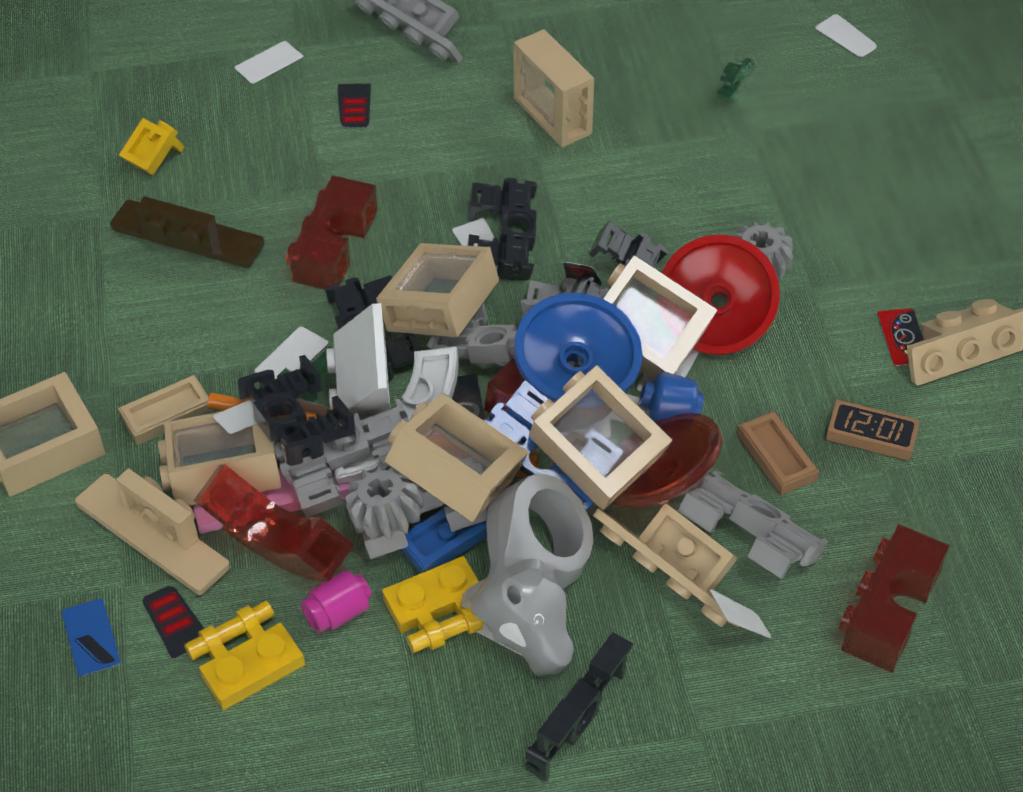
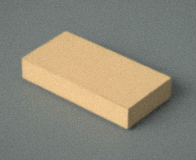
[118,375,214,445]

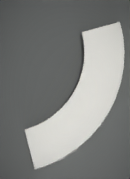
[334,347,458,484]

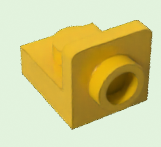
[119,118,185,176]

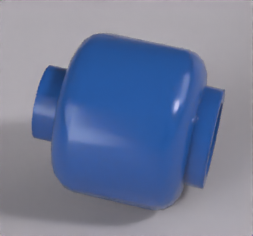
[639,372,704,431]

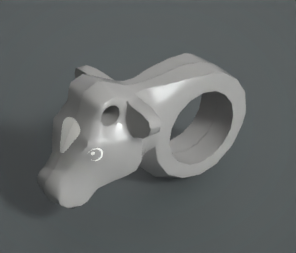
[461,473,594,677]

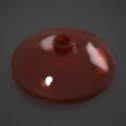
[605,413,723,509]

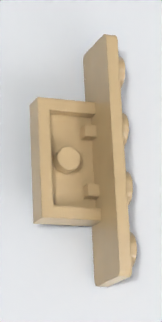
[907,299,1023,385]
[75,468,230,595]
[593,503,740,628]

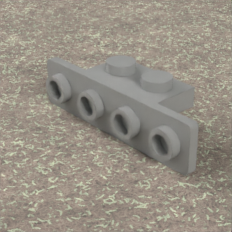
[354,0,463,64]

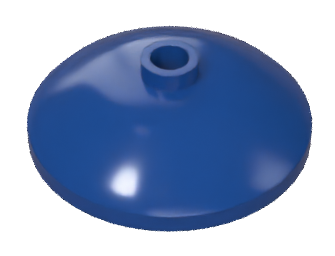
[514,293,643,409]

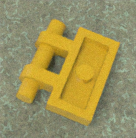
[382,556,485,653]
[184,600,305,711]

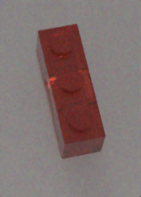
[286,175,378,290]
[839,524,950,673]

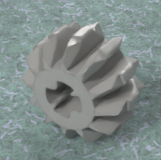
[731,220,794,281]
[345,463,424,541]

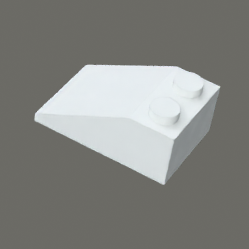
[326,303,390,420]

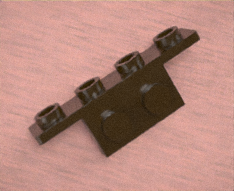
[110,196,265,268]

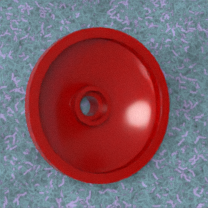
[657,235,780,355]

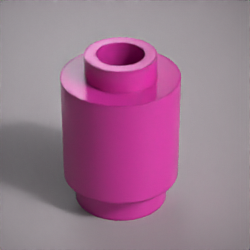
[300,570,372,633]

